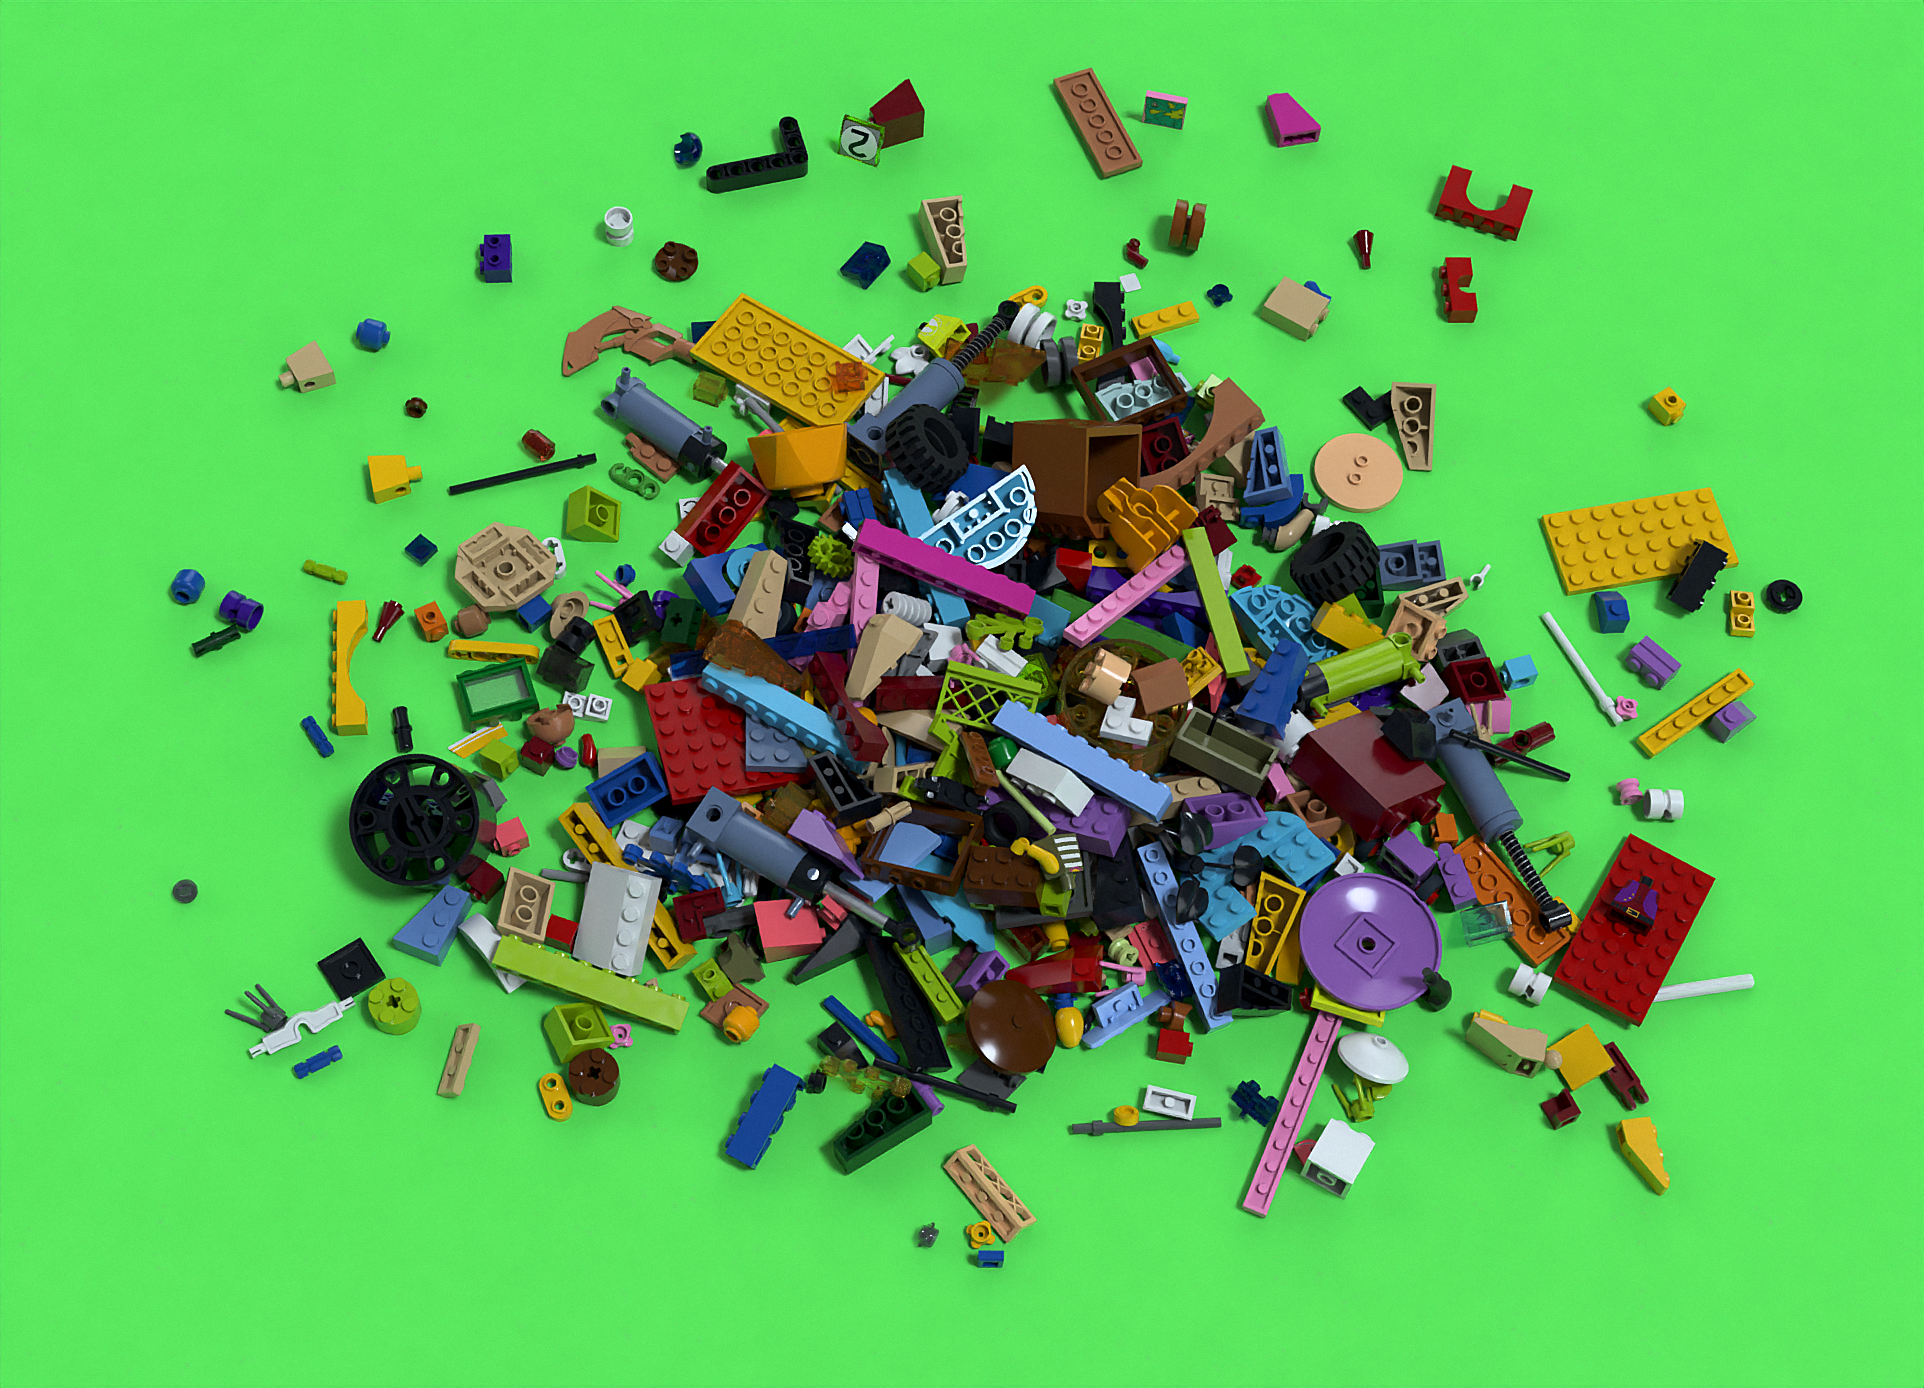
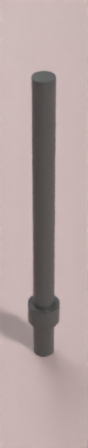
[1072,1117,1221,1136]

